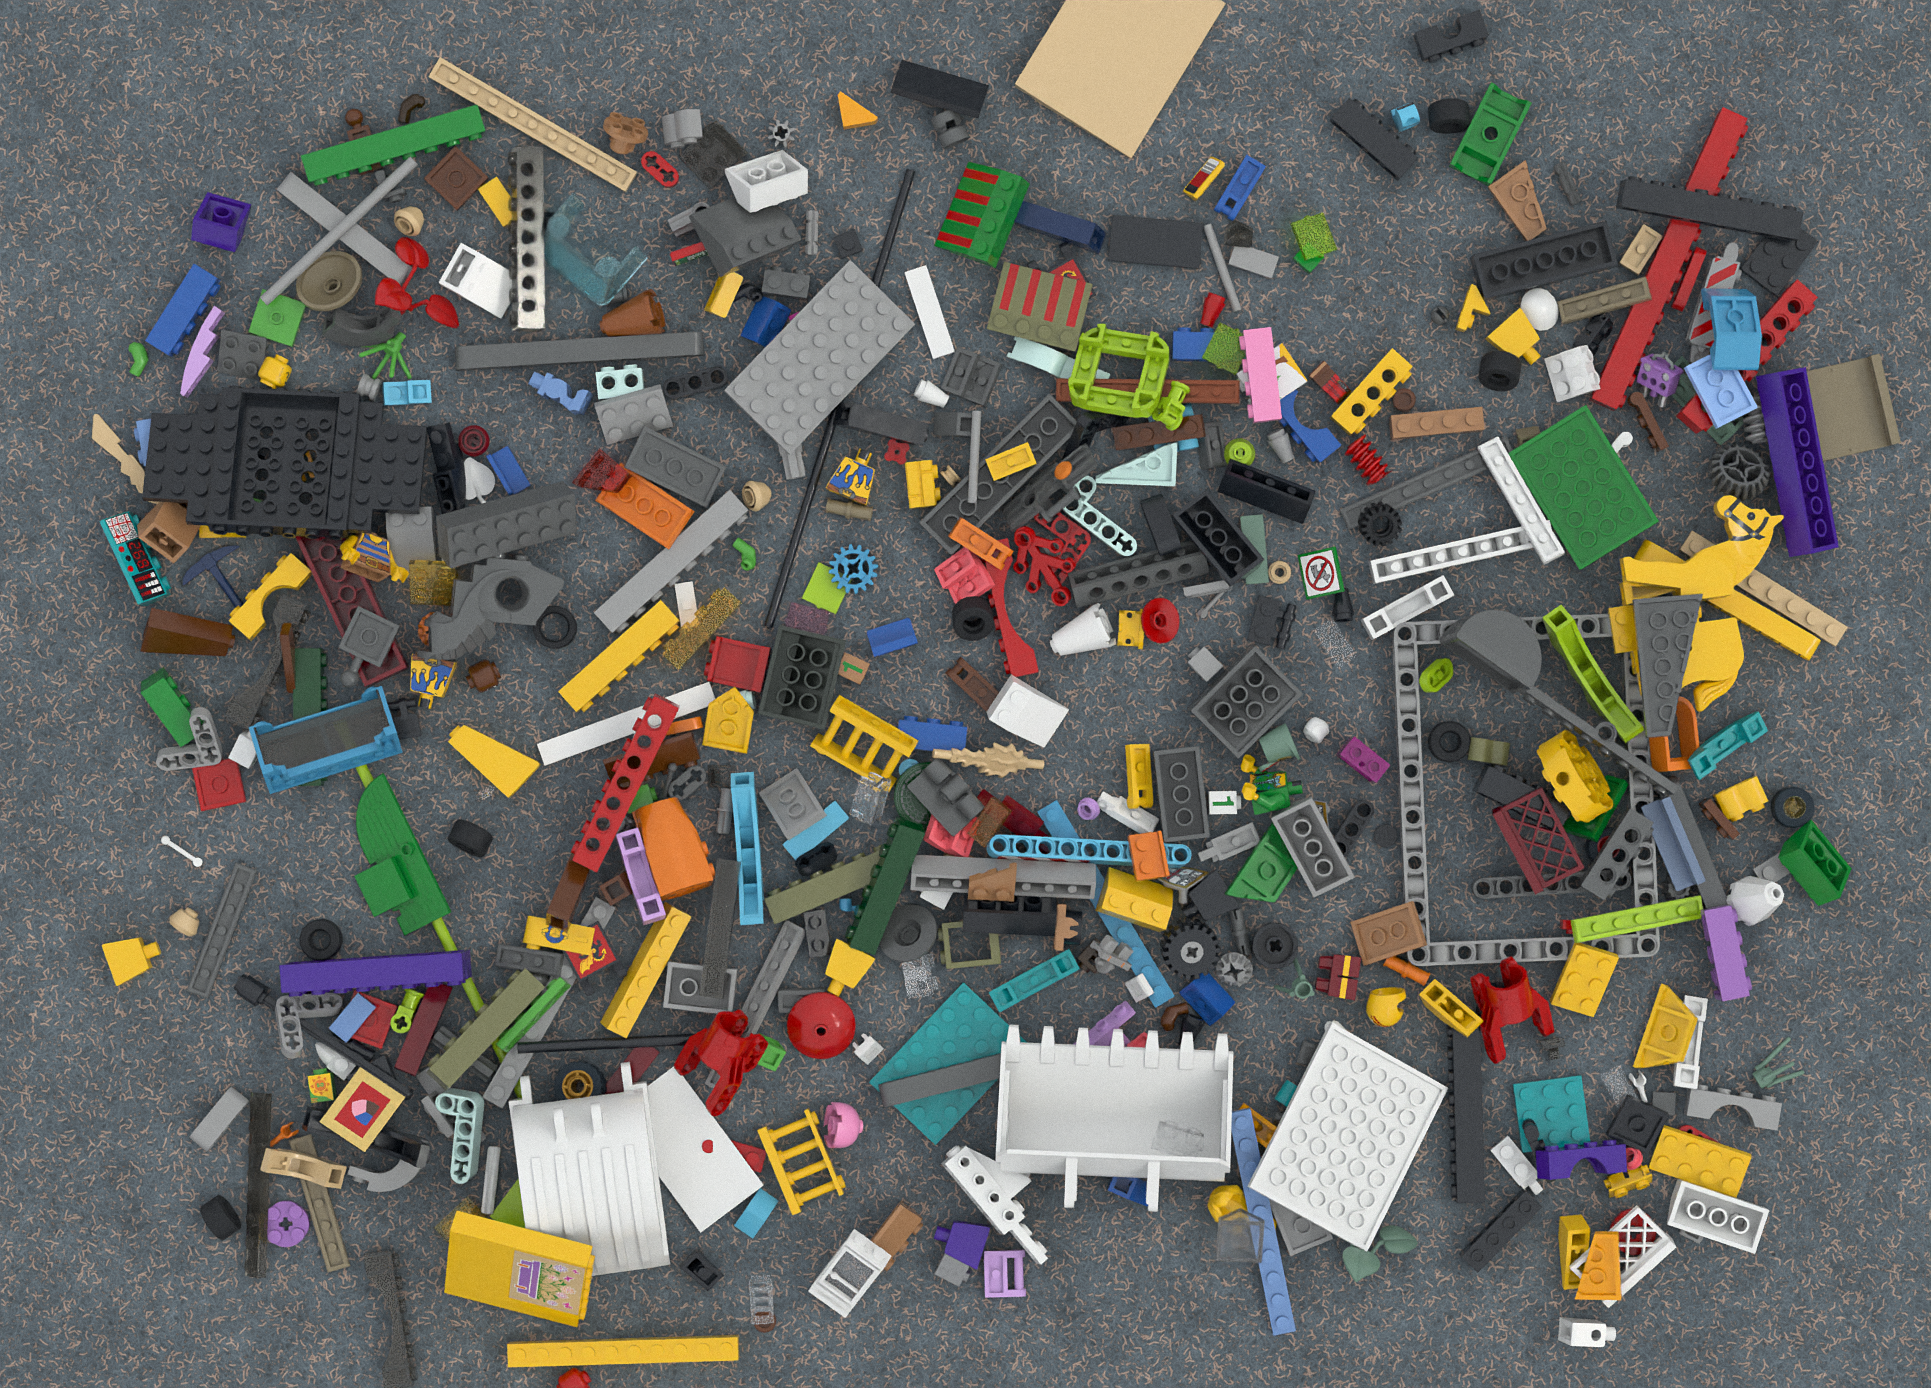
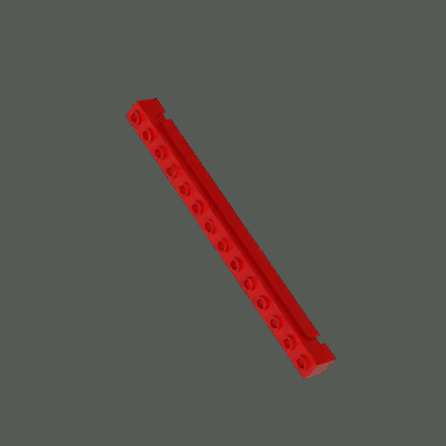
[1589,107,1748,411]

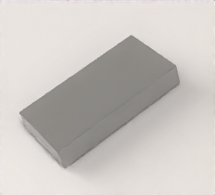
[1228,242,1279,279]
[1183,580,1232,599]

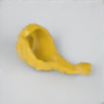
[1207,1185,1277,1229]

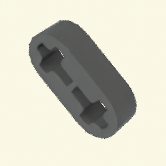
[668,766,707,801]

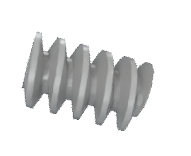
[1743,396,1768,444]

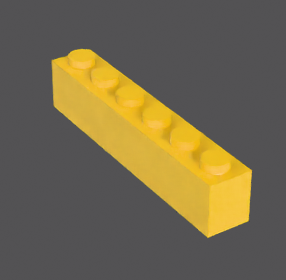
[558,600,680,712]
[600,902,691,1038]

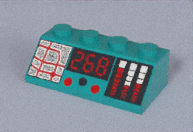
[99,511,172,606]

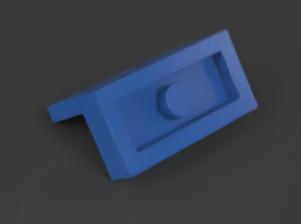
[741,296,791,348]
[486,446,531,496]
[867,618,918,657]
[1179,972,1235,1026]

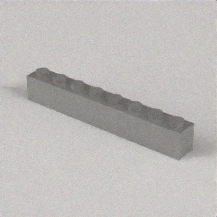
[594,490,749,634]
[910,855,1096,899]

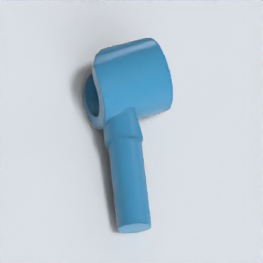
[839,899,856,912]

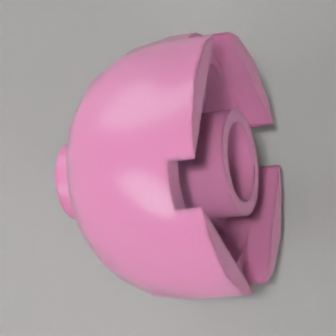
[823,1102,863,1148]

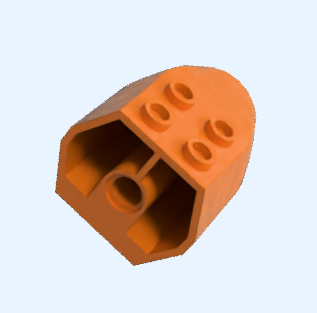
[632,797,716,901]

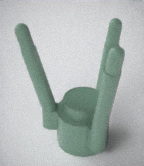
[1274,958,1315,999]
[1752,1037,1805,1089]

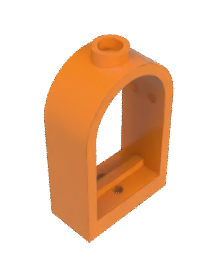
[1649,696,1699,772]

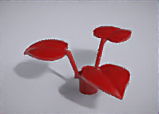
[375,237,459,329]

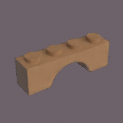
[1389,407,1485,440]

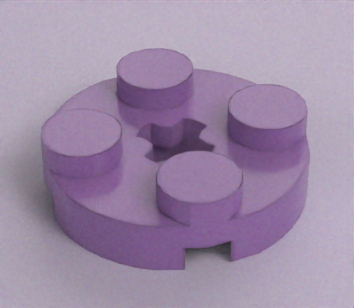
[263,1200,310,1247]

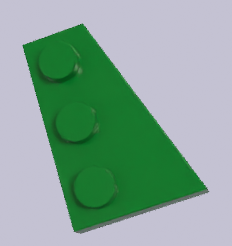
[1563,775,1629,842]

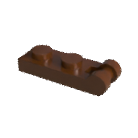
[1627,392,1669,452]
[945,656,999,712]

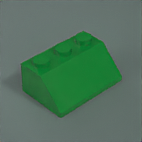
[1778,820,1852,906]

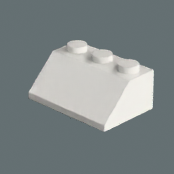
[725,150,808,213]

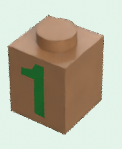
[838,652,870,685]

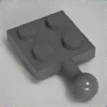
[338,606,401,688]

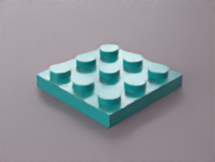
[1512,1075,1590,1153]

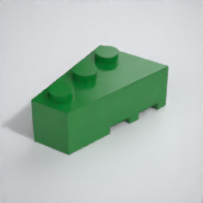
[141,667,204,747]

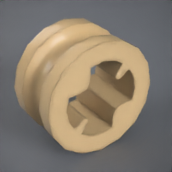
[940,465,962,488]

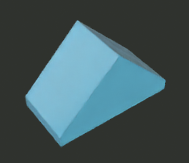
[734,1188,779,1238]

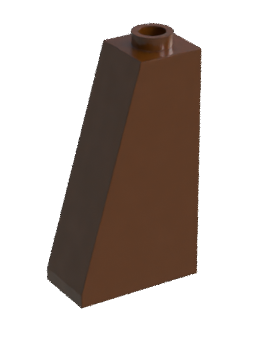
[140,608,235,656]
[546,845,593,932]

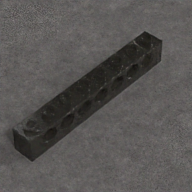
[508,146,545,332]

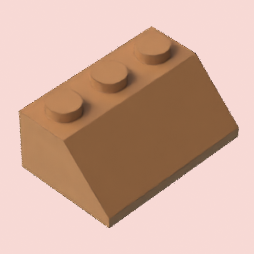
[859,1201,923,1273]

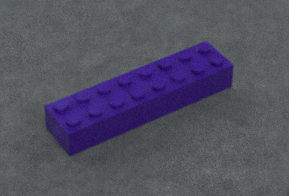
[1756,367,1839,557]
[279,950,472,997]

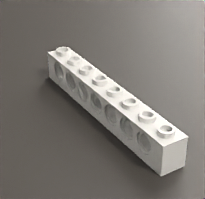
[1368,520,1552,584]

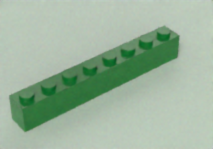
[301,105,485,186]

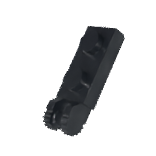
[1522,1118,1556,1183]

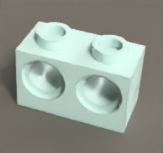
[596,364,645,401]

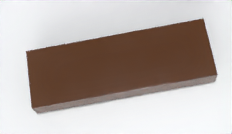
[280,623,295,693]

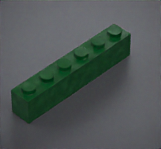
[293,648,328,786]
[845,817,925,955]

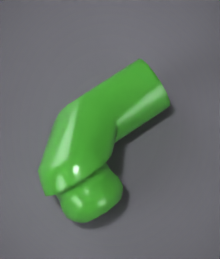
[128,342,148,377]
[732,537,756,571]

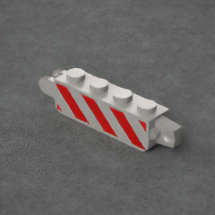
[1685,242,1742,364]

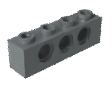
[1578,807,1654,900]

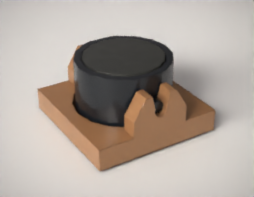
[1053,903,1083,951]

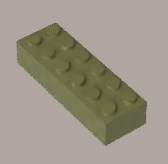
[426,968,545,1091]

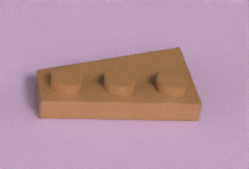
[1487,160,1547,241]

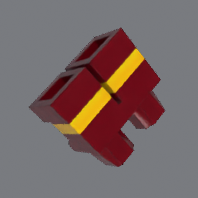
[1315,954,1361,1000]

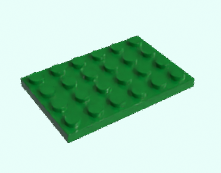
[1508,405,1659,570]

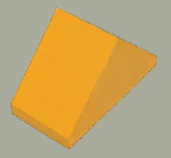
[838,91,878,130]

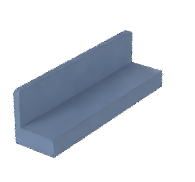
[1641,796,1706,891]

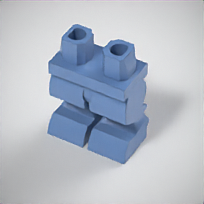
[528,371,593,415]

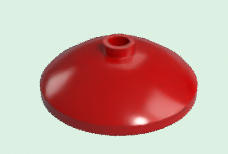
[787,992,856,1059]

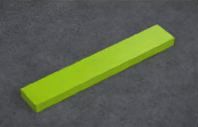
[1571,895,1703,943]

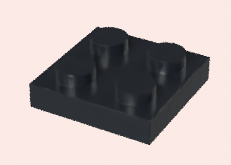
[1606,1094,1669,1154]

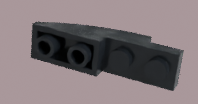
[427,422,466,514]

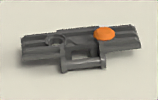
[1001,443,1098,532]

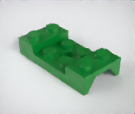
[1449,82,1532,186]

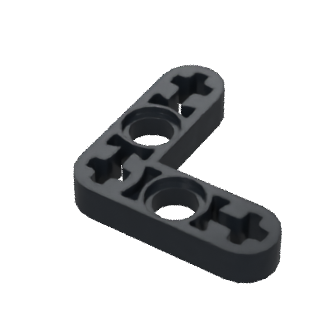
[1062,411,1129,460]

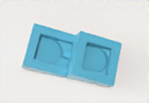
[382,380,432,406]

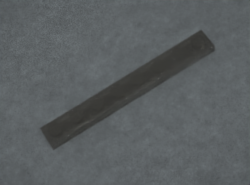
[244,1092,272,1278]

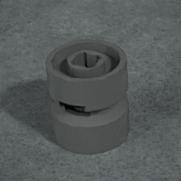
[930,110,970,149]

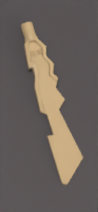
[92,414,159,504]

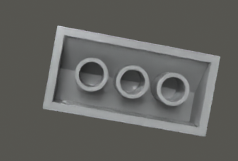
[1271,797,1355,897]

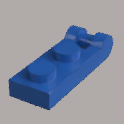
[1214,155,1266,221]

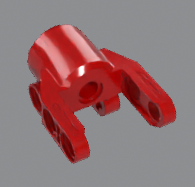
[1470,956,1554,1064]
[674,1010,768,1116]

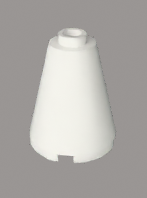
[1050,603,1116,656]

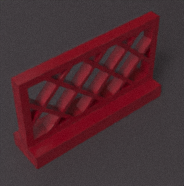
[1492,787,1585,895]

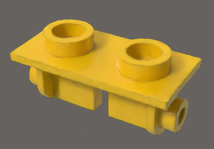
[1603,1164,1652,1198]

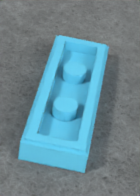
[782,801,849,860]

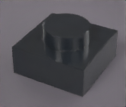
[833,229,863,259]

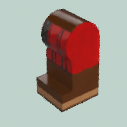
[1308,361,1351,404]

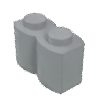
[662,109,703,149]

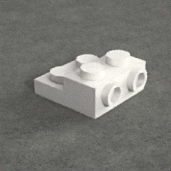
[1544,345,1600,402]

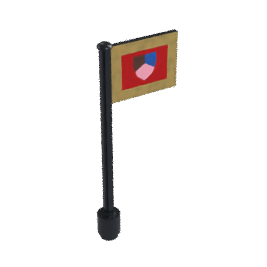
[234,974,414,1153]

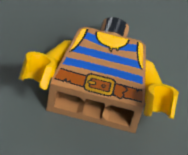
[340,524,409,583]

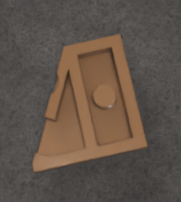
[968,862,1017,902]

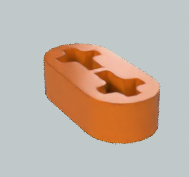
[666,716,703,736]

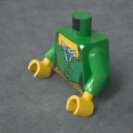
[1241,754,1303,815]

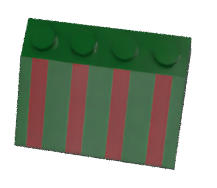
[934,162,1030,268]

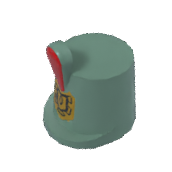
[1259,723,1301,772]

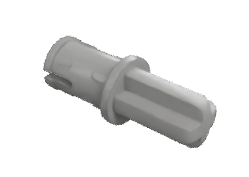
[716,788,733,834]

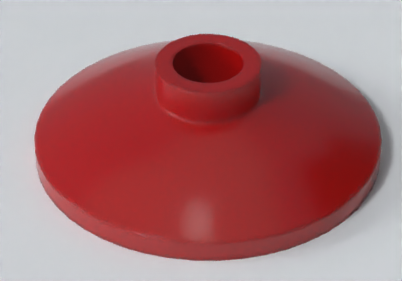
[1141,598,1179,644]

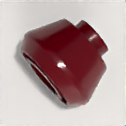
[458,425,490,457]

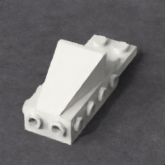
[941,1145,1048,1264]

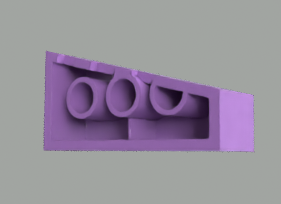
[1700,905,1752,1001]

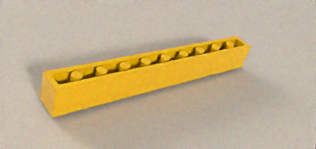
[507,1335,739,1367]

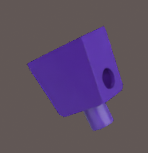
[934,1220,990,1269]

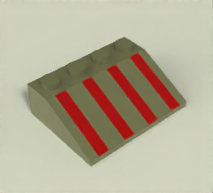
[987,261,1093,352]

